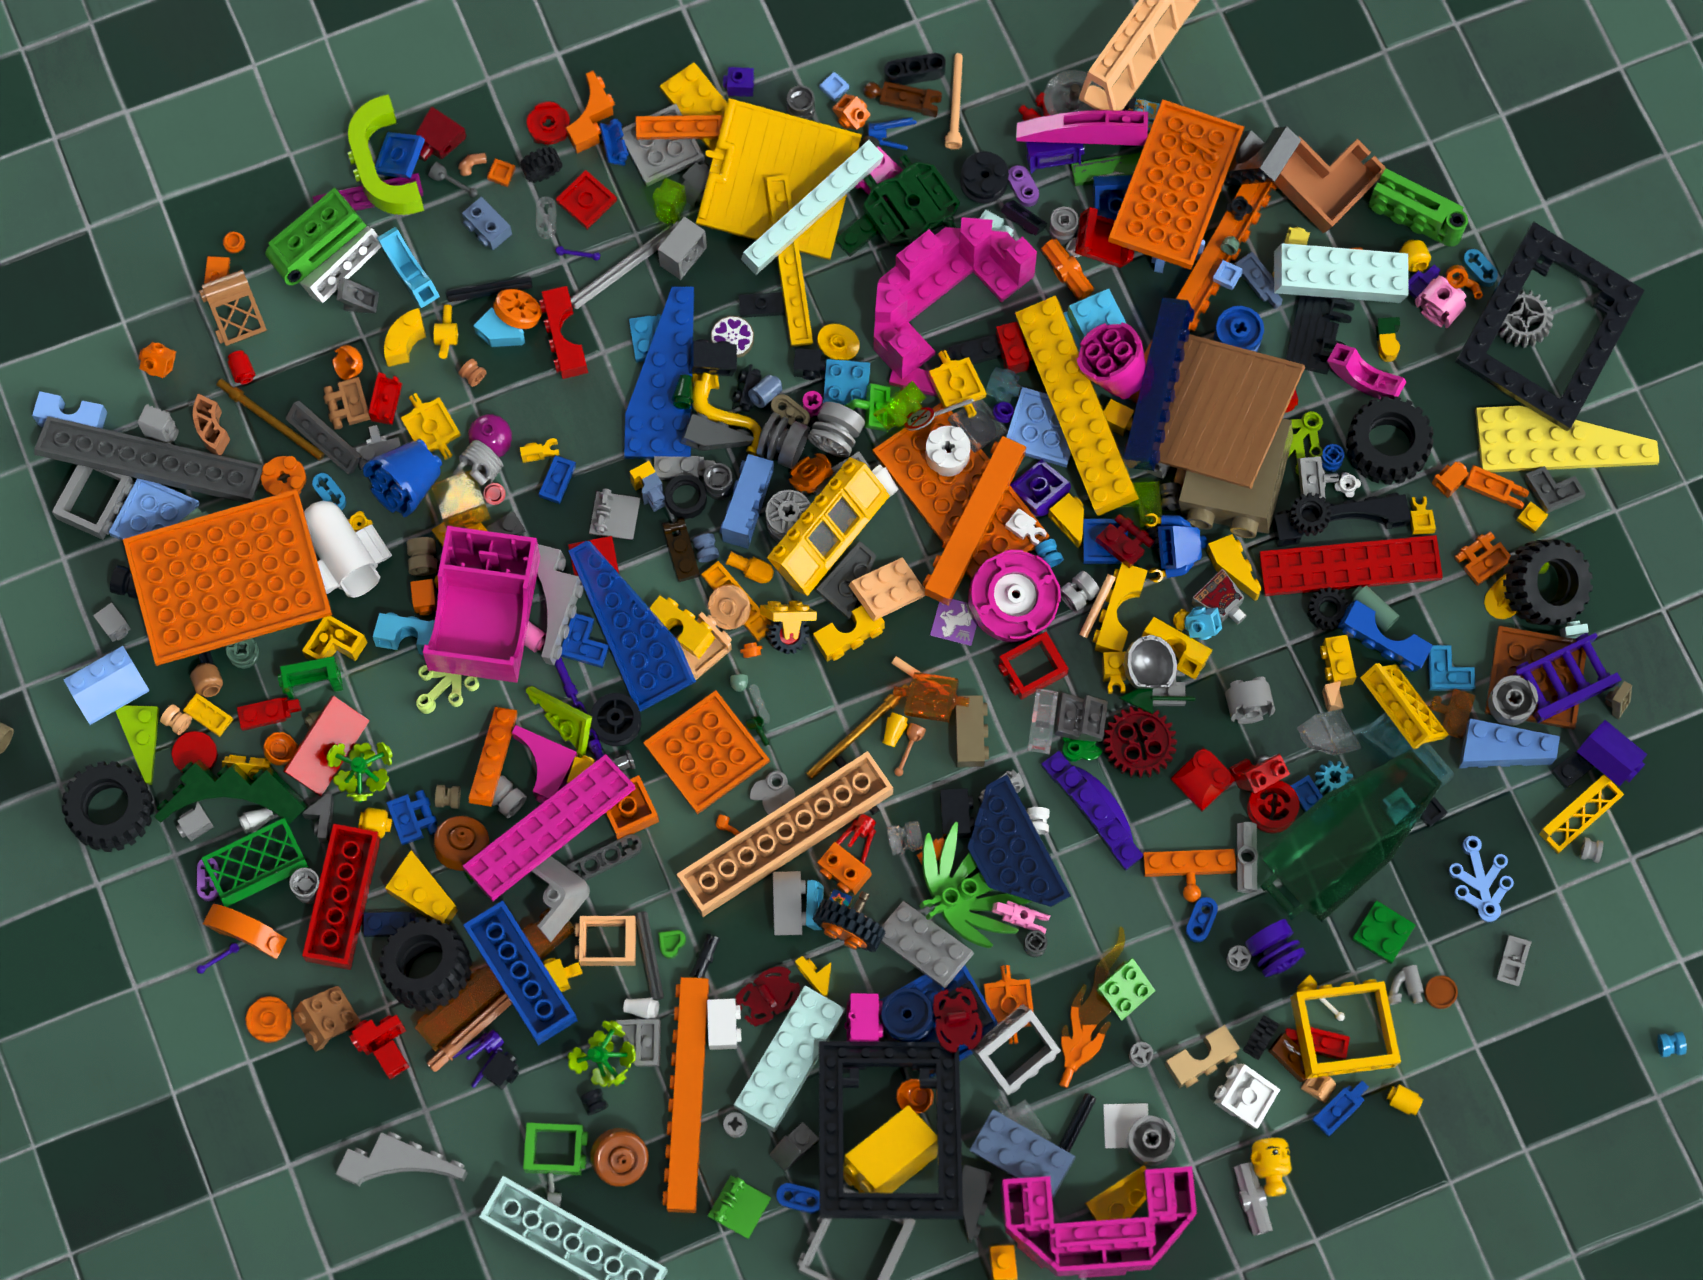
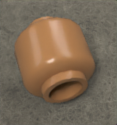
[190,663,223,697]

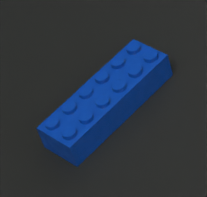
[463,900,578,1045]

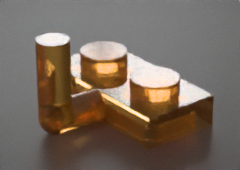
[1429,689,1476,739]

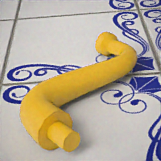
[692,372,762,456]

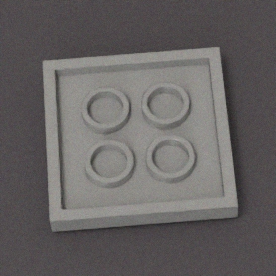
[621,104,705,187]

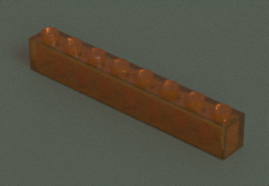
[415,908,575,1052]

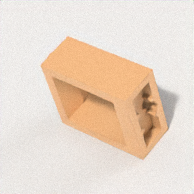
[575,916,636,966]

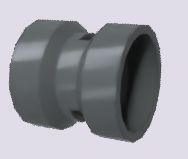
[1024,930,1047,958]

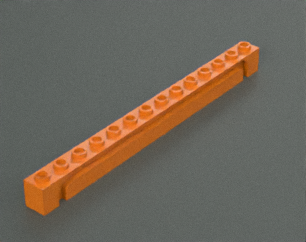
[1128,182,1277,406]

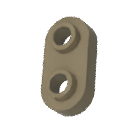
[771,394,810,427]

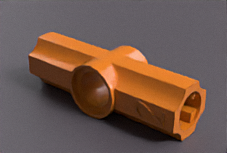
[1041,238,1094,300]

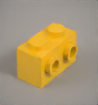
[1320,635,1356,687]

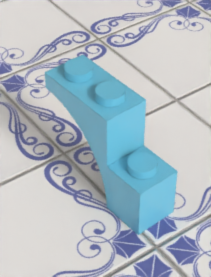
[377,227,440,308]

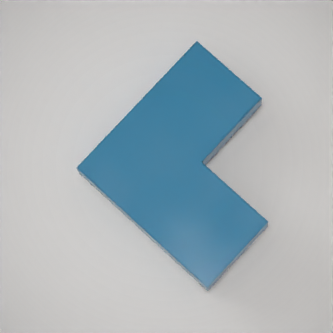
[1428,645,1475,691]

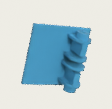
[823,359,870,405]

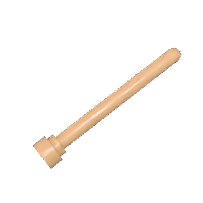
[945,53,963,150]

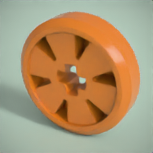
[493,289,542,329]

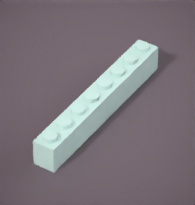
[741,140,884,275]

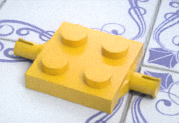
[928,350,987,418]
[401,393,461,460]

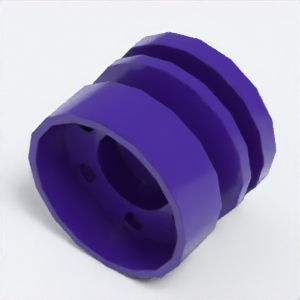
[1245,919,1306,978]

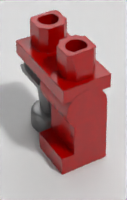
[1229,754,1290,793]

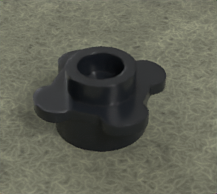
[1226,196,1253,221]

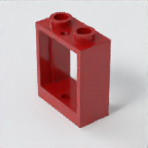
[997,631,1069,700]

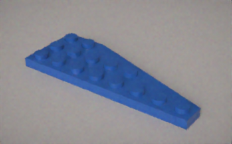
[624,287,694,459]
[569,541,696,712]

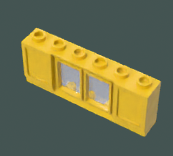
[767,457,890,596]

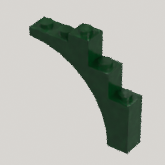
[154,760,308,824]

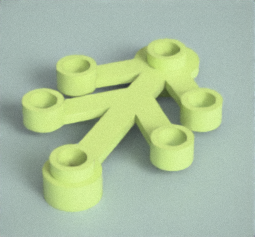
[416,665,479,714]

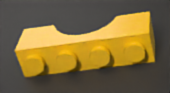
[1092,563,1148,653]

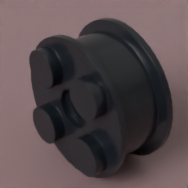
[960,152,1009,204]
[590,693,641,746]

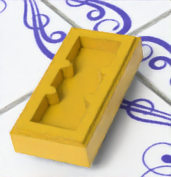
[183,693,234,737]

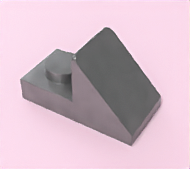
[336,278,379,314]
[302,793,335,843]
[769,1122,819,1172]

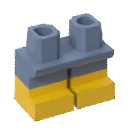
[630,461,665,512]

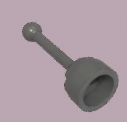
[428,162,478,197]

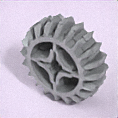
[1499,289,1554,348]

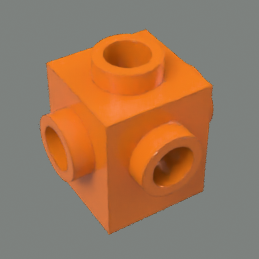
[832,94,871,130]
[139,342,176,378]

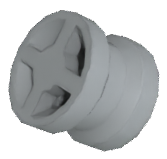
[1580,837,1603,863]
[1226,945,1251,971]
[1129,1042,1153,1068]
[723,1112,747,1138]

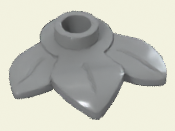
[750,771,795,815]

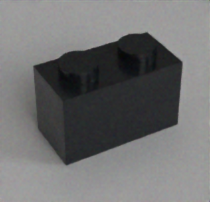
[689,339,737,376]
[940,788,975,839]

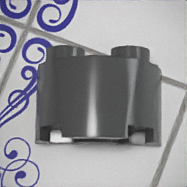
[676,160,711,208]

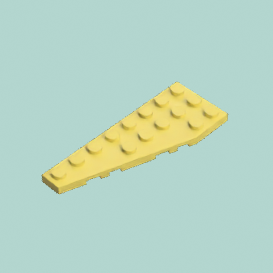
[1475,406,1659,472]

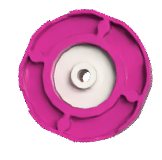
[968,550,1061,642]

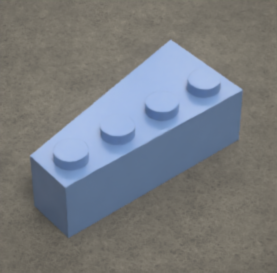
[720,454,774,549]
[1459,719,1560,768]

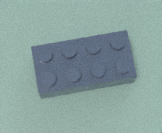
[970,1109,1076,1199]

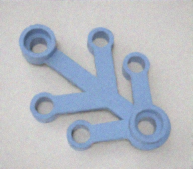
[1449,836,1514,922]

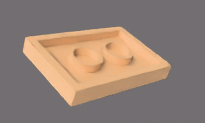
[849,557,925,621]

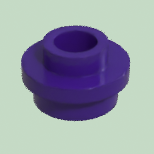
[992,402,1014,423]

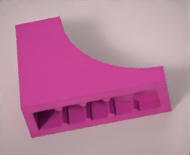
[512,725,578,804]

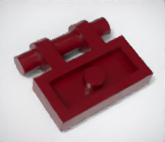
[1095,514,1154,568]

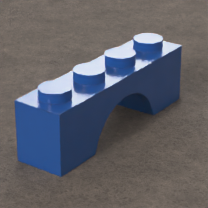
[1338,600,1433,672]

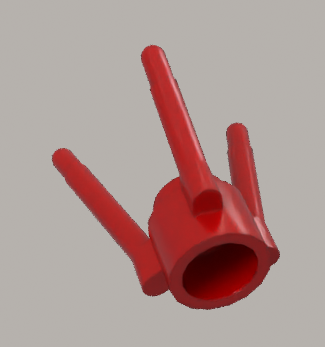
[836,814,876,865]

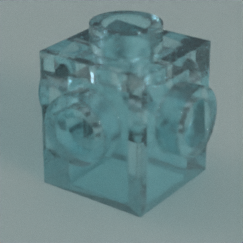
[986,367,1022,403]

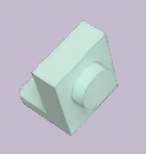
[1560,621,1589,639]

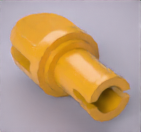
[726,551,774,584]

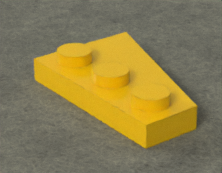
[1085,1165,1147,1221]

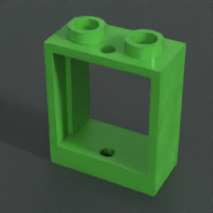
[523,1123,588,1175]

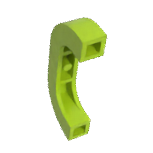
[348,94,424,215]

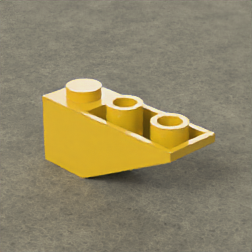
[1206,534,1261,600]

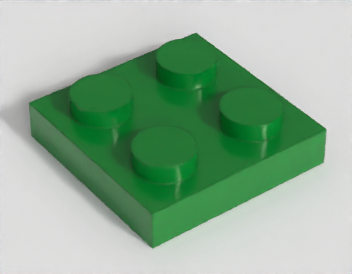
[1352,901,1416,964]

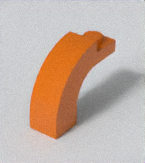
[203,904,287,959]

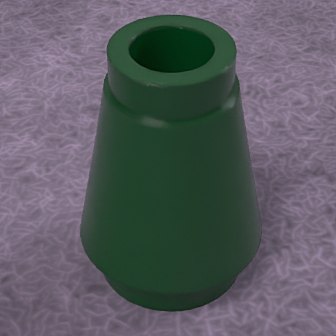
[672,375,693,409]

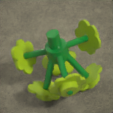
[327,742,393,803]
[568,1021,636,1088]

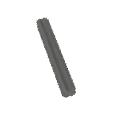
[635,911,664,1001]

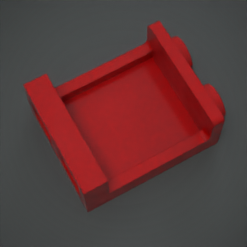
[1075,207,1134,268]

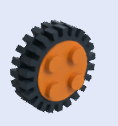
[813,891,886,952]

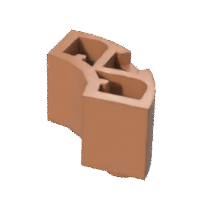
[193,394,230,456]

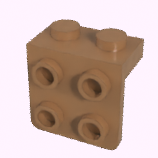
[292,986,360,1052]

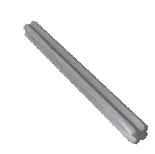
[570,225,672,309]

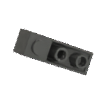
[680,413,754,451]
[962,1165,994,1243]

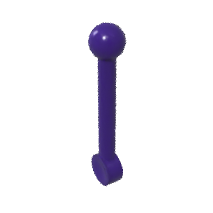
[556,246,601,261]
[196,943,239,974]

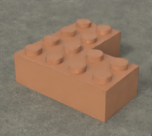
[1273,136,1387,234]

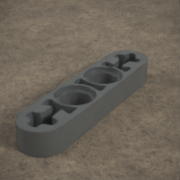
[565,834,642,881]

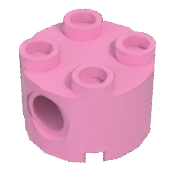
[1415,276,1466,328]

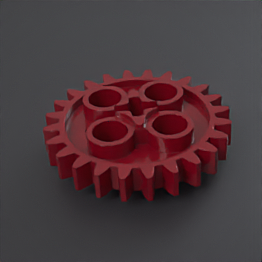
[1103,706,1177,779]

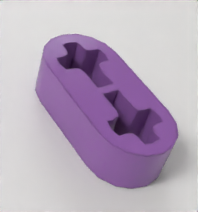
[197,858,220,901]

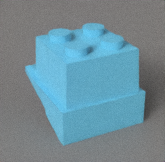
[1064,289,1127,351]

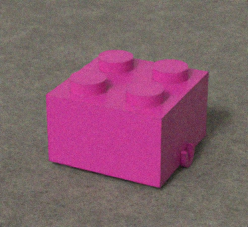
[844,993,883,1042]

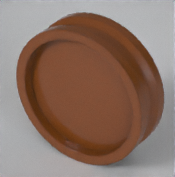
[1424,975,1458,1009]

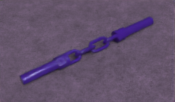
[555,657,604,761]

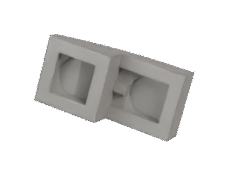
[1496,935,1531,986]

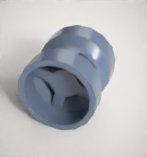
[693,533,720,563]

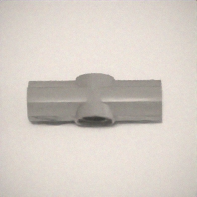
[1236,822,1258,893]
[1233,1162,1273,1236]

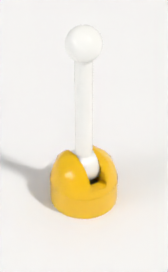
[1297,974,1345,1021]

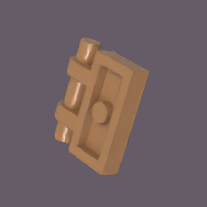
[324,377,371,429]

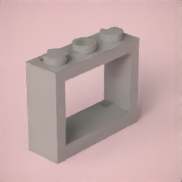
[52,465,134,540]
[971,1004,1061,1095]

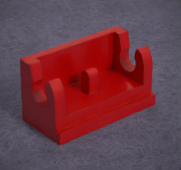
[368,372,402,425]

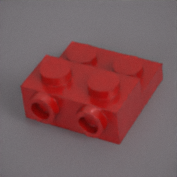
[349,1015,406,1056]

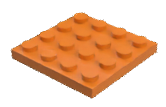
[643,690,770,815]

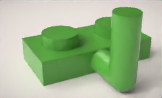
[844,383,891,431]

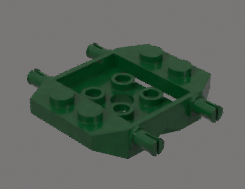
[862,154,960,247]

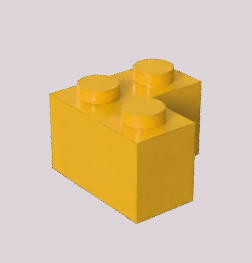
[302,616,368,661]

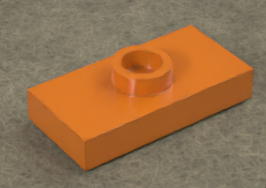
[204,256,230,284]

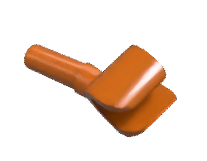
[716,814,741,835]

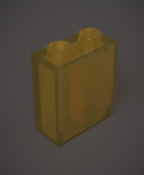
[432,470,491,528]

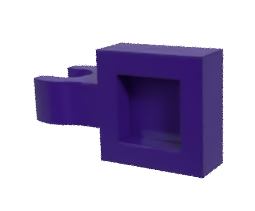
[1408,264,1441,299]

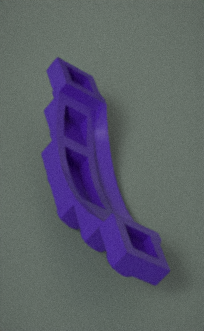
[1041,751,1144,871]

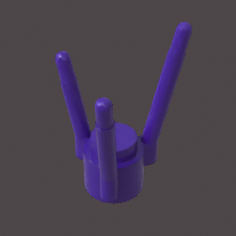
[452,1029,504,1088]

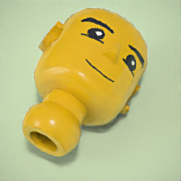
[1251,1138,1291,1197]

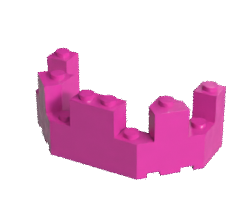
[874,217,1037,379]
[1000,1166,1197,1278]

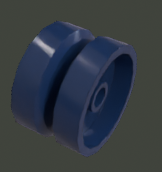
[881,988,935,1042]

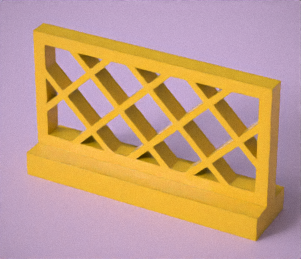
[1360,663,1449,749]

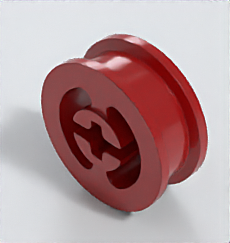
[1247,780,1299,834]

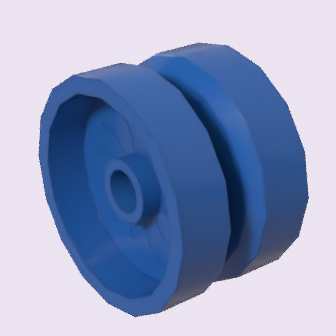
[1213,306,1264,352]

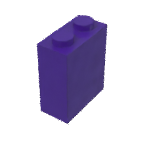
[1577,720,1648,787]

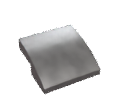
[1054,693,1108,741]

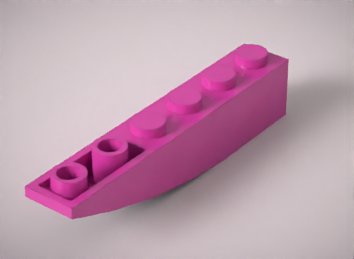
[1016,110,1148,146]

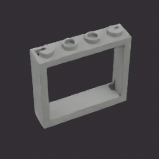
[797,1187,916,1280]

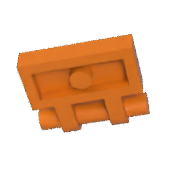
[1454,532,1511,586]

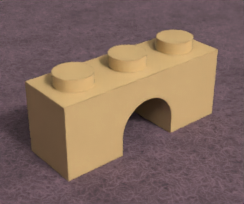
[1165,1025,1240,1088]

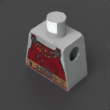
[1191,569,1247,625]

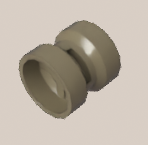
[435,785,461,809]

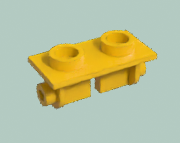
[222,754,271,781]

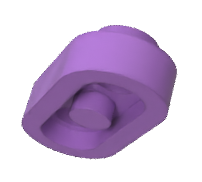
[1008,166,1039,207]

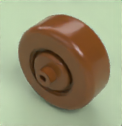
[434,816,489,871]
[590,1128,649,1187]

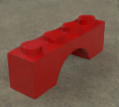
[539,286,588,379]

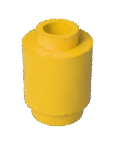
[1387,1084,1423,1115]

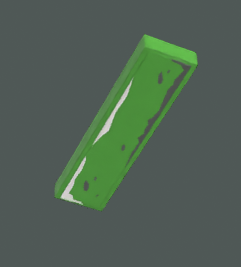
[1071,153,1141,186]

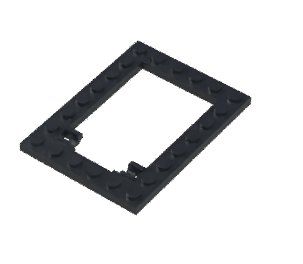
[1455,222,1645,431]
[819,1041,963,1219]

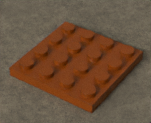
[1485,626,1586,730]

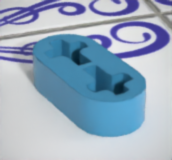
[1462,249,1498,287]
[312,473,346,510]

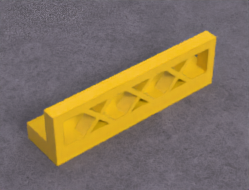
[1539,775,1624,854]

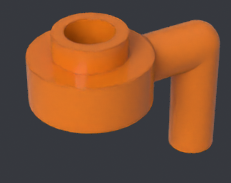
[1445,265,1483,299]

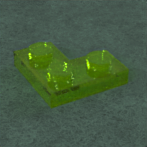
[1119,481,1162,527]

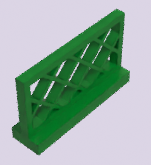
[201,817,309,907]

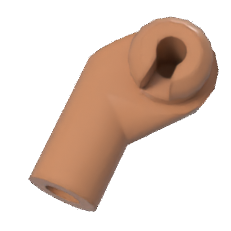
[458,153,487,176]

